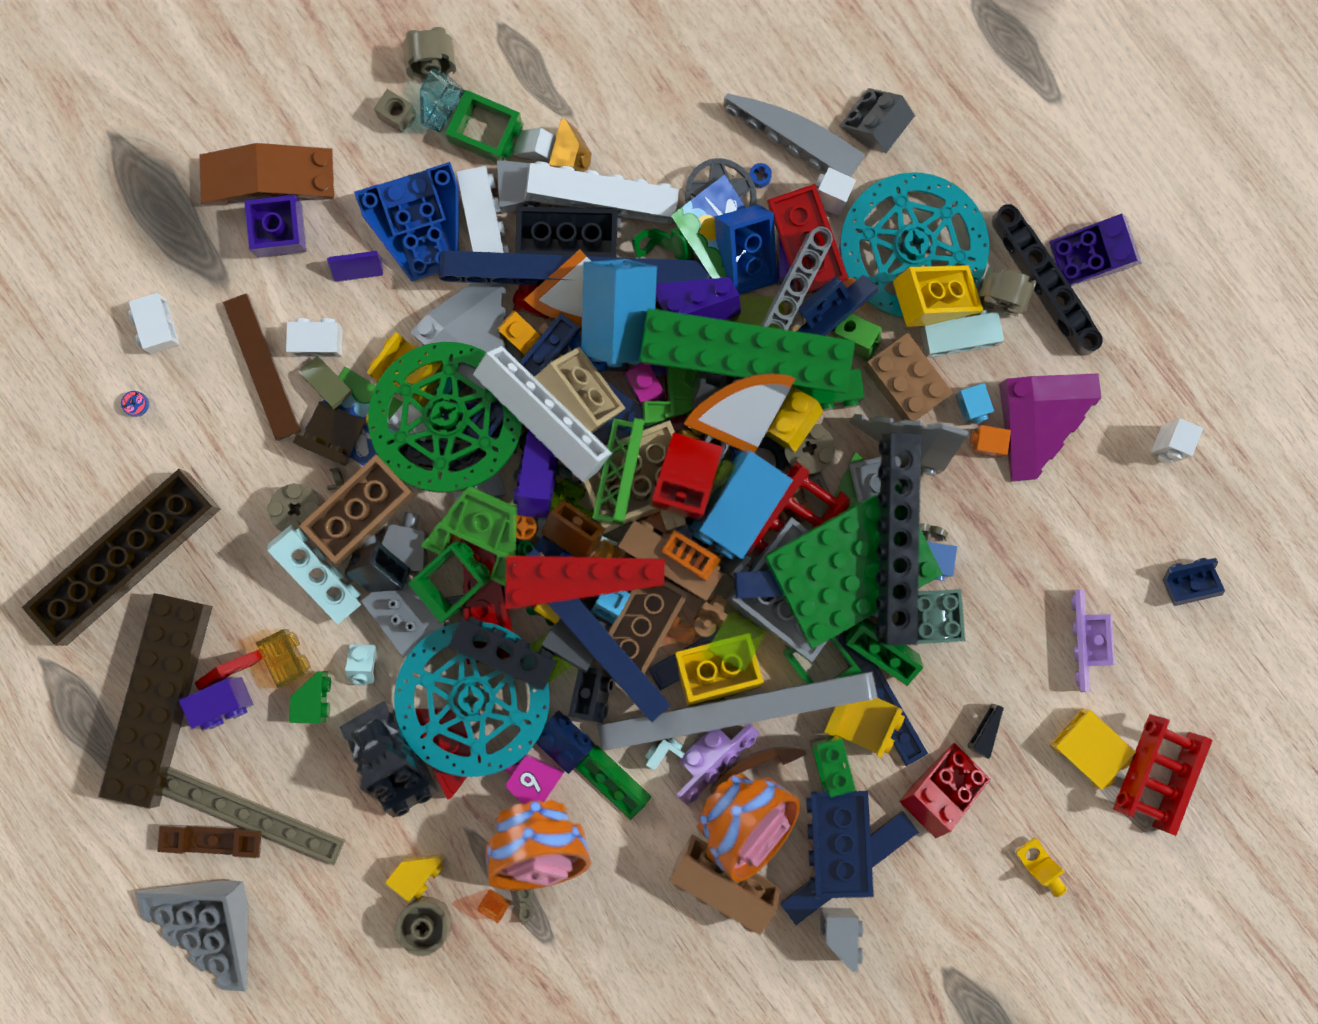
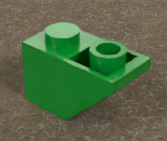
[289,671,331,724]

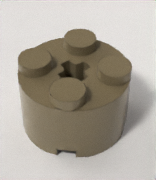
[403,27,456,83]
[979,267,1036,316]
[782,424,835,477]
[267,483,325,536]
[395,897,452,956]

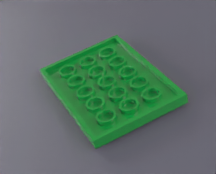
[764,483,943,649]

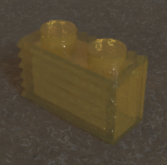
[256,629,311,689]

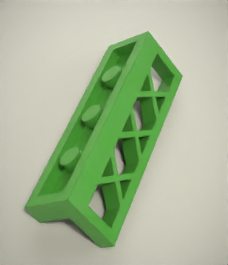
[593,418,645,526]

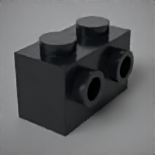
[568,667,614,724]

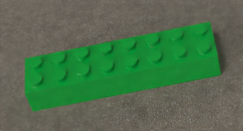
[638,309,855,393]

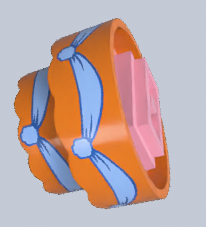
[697,773,800,882]
[485,800,591,890]

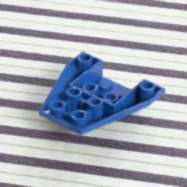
[354,162,459,281]

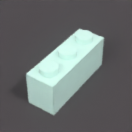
[920,310,1004,358]

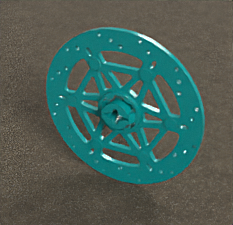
[840,172,989,318]
[394,622,550,777]

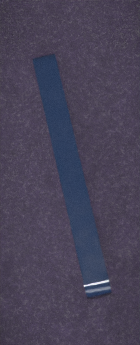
[439,251,712,285]

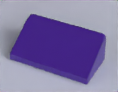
[327,251,384,282]

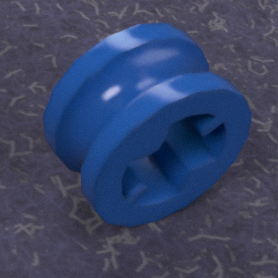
[749,163,772,188]

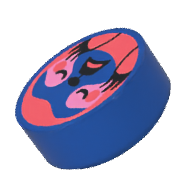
[121,391,149,417]

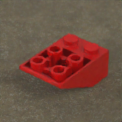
[651,432,723,521]
[899,743,991,839]

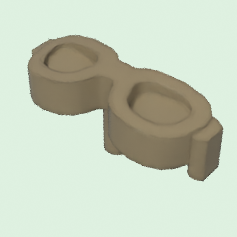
[327,468,344,491]
[919,523,948,542]
[518,889,534,925]

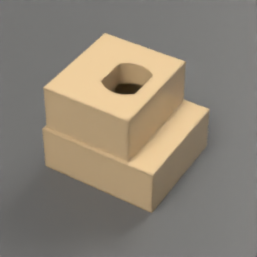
[660,509,687,533]

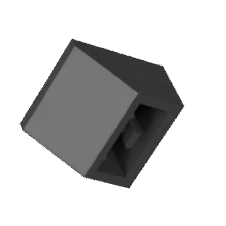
[839,88,915,154]

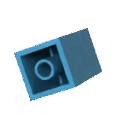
[581,259,657,367]
[689,451,793,560]

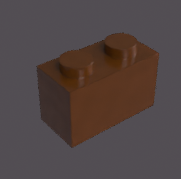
[541,500,605,557]

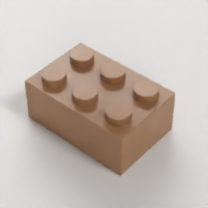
[863,333,953,421]

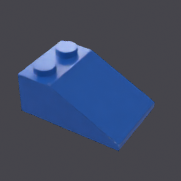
[715,204,777,295]

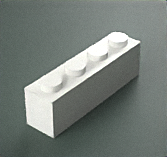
[457,166,510,253]

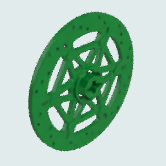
[368,342,523,493]

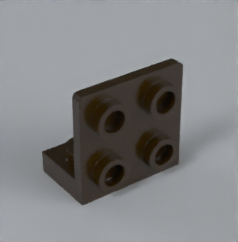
[293,401,366,467]

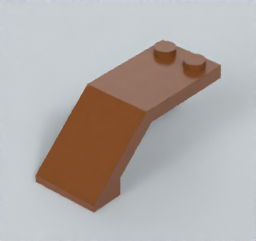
[199,143,334,206]

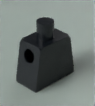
[345,542,411,592]

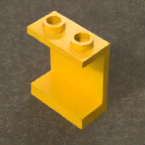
[367,332,443,407]
[824,698,905,758]
[1049,708,1136,790]

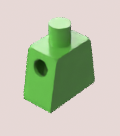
[832,314,882,362]

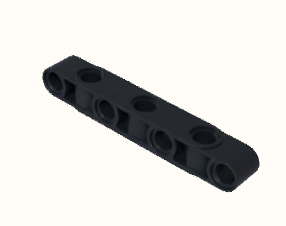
[992,204,1103,356]

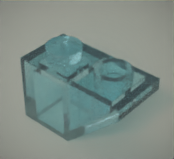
[420,68,465,133]

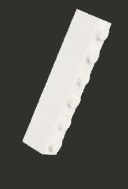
[524,162,679,225]
[473,346,612,482]

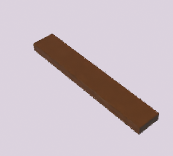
[223,293,301,441]

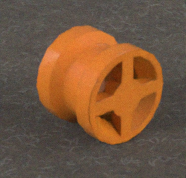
[516,515,538,540]

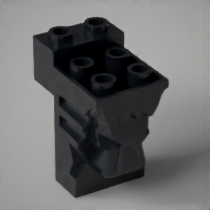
[340,701,438,818]

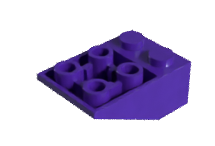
[1049,213,1142,286]

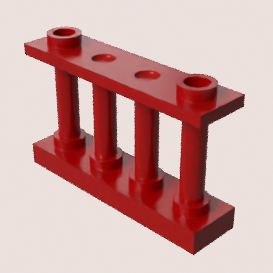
[747,460,851,555]
[1113,714,1213,836]

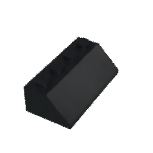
[515,206,618,257]

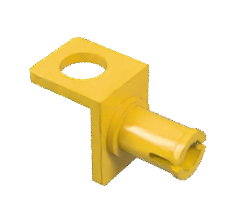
[1016,837,1067,897]

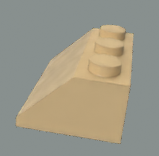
[534,347,626,433]

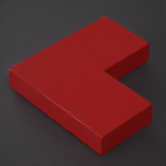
[194,649,263,691]

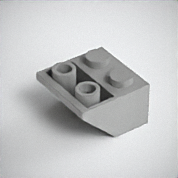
[820,907,863,972]

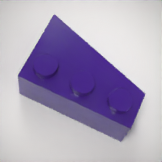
[655,277,741,320]
[513,429,558,518]

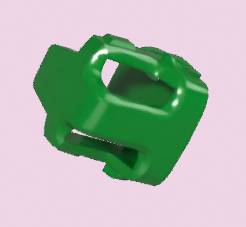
[632,227,694,260]

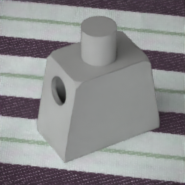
[497,160,541,214]
[382,512,428,572]

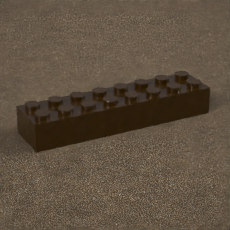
[21,469,221,646]
[98,593,213,809]

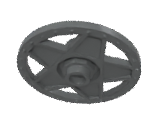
[685,158,757,207]

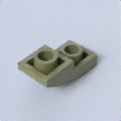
[298,356,353,409]

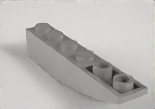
[723,93,865,178]

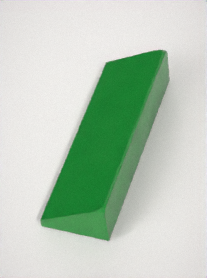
[575,745,651,820]

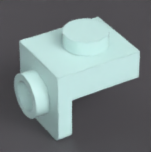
[345,644,377,686]
[645,738,685,771]

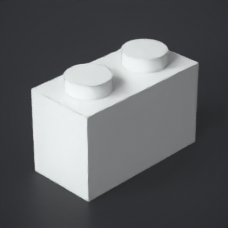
[816,167,856,217]
[128,293,180,354]
[286,318,343,357]
[1151,418,1204,464]

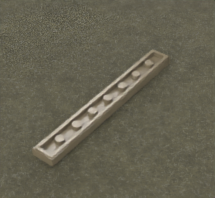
[162,767,345,865]

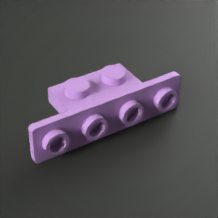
[1071,590,1115,692]
[676,723,760,805]

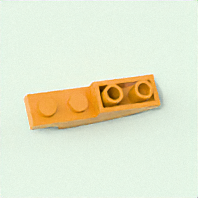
[496,311,563,358]

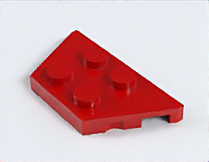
[406,708,481,800]

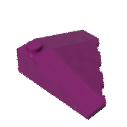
[999,373,1102,482]

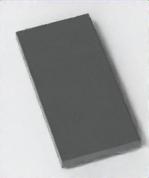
[541,590,632,673]

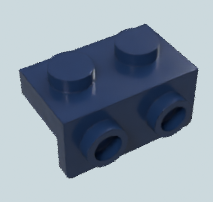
[1163,558,1225,606]
[536,710,595,774]

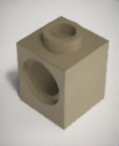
[374,89,416,133]

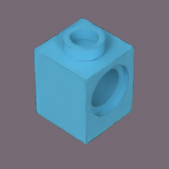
[956,383,994,424]
[590,591,630,624]

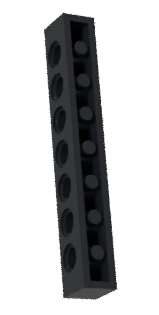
[875,433,921,645]

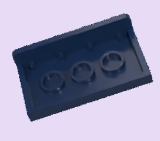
[806,791,874,899]

